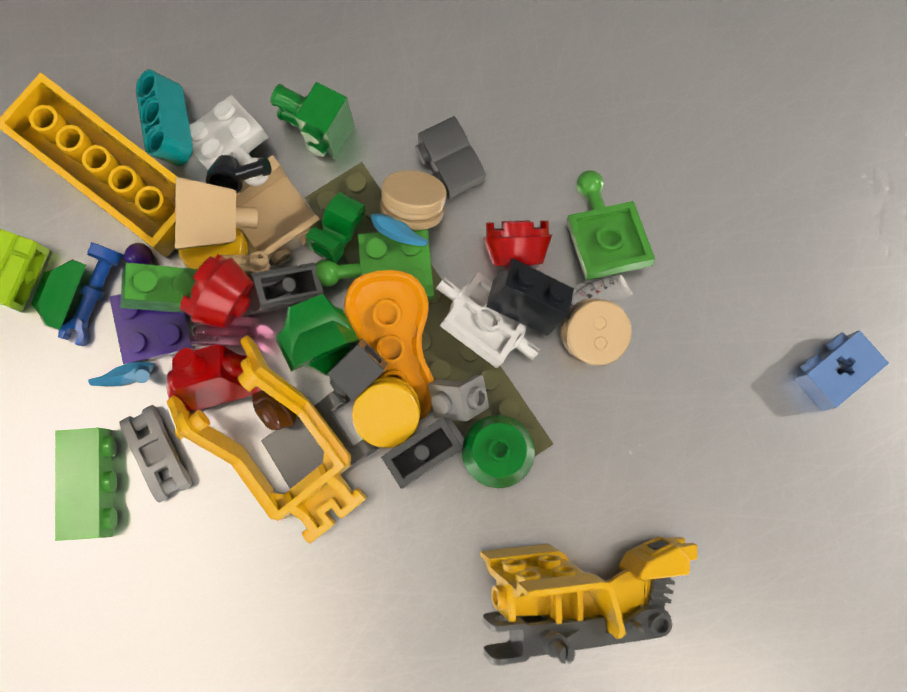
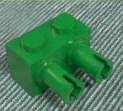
[270,82,355,159]

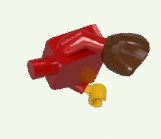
[166,344,297,439]

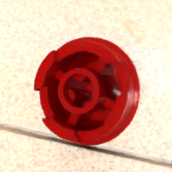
[483,220,552,266]
[180,253,254,329]

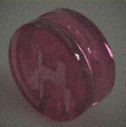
[190,316,259,348]

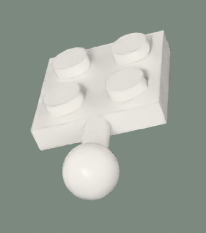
[189,95,269,186]

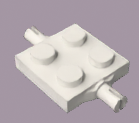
[436,272,540,368]

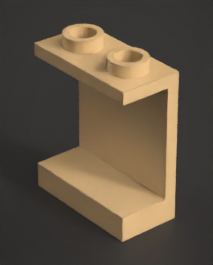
[236,155,323,267]

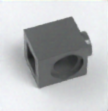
[327,338,388,400]

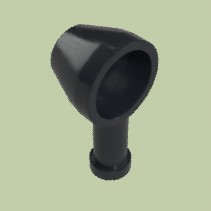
[206,155,272,194]

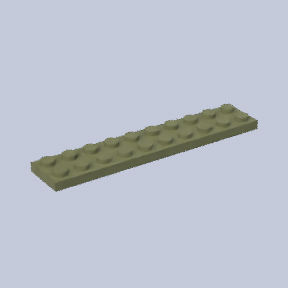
[305,162,553,456]

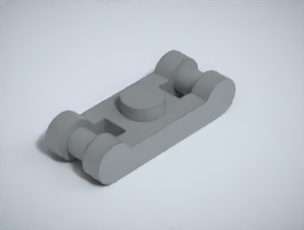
[119,404,192,503]

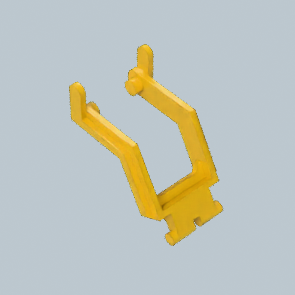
[166,335,367,544]

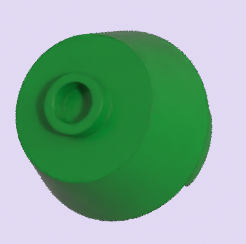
[462,415,535,488]

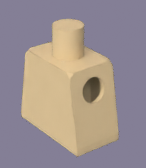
[175,177,258,249]

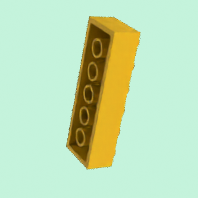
[0,72,177,259]

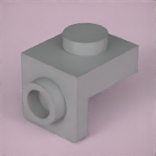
[428,375,489,421]

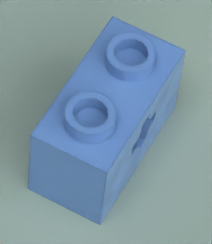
[794,330,889,411]

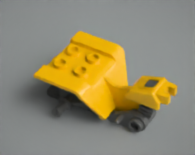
[480,536,697,665]

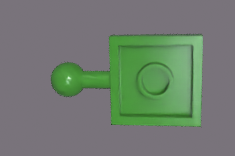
[566,170,655,281]
[315,229,434,299]

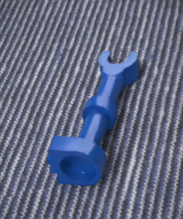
[58,242,124,347]

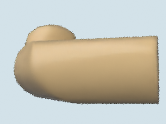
[221,251,270,275]

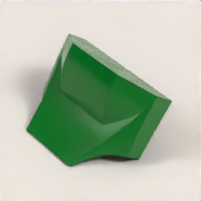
[31,259,86,330]
[275,294,359,372]

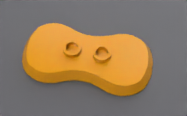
[344,270,434,420]

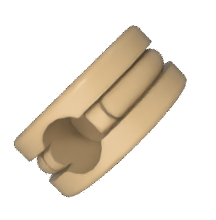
[380,170,447,230]
[561,298,631,366]

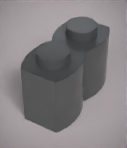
[415,116,486,199]

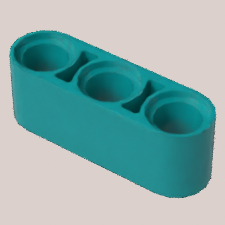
[136,69,193,166]

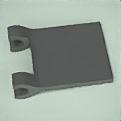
[261,390,380,489]

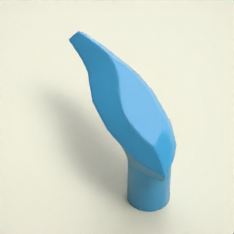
[370,213,429,246]
[88,362,155,386]

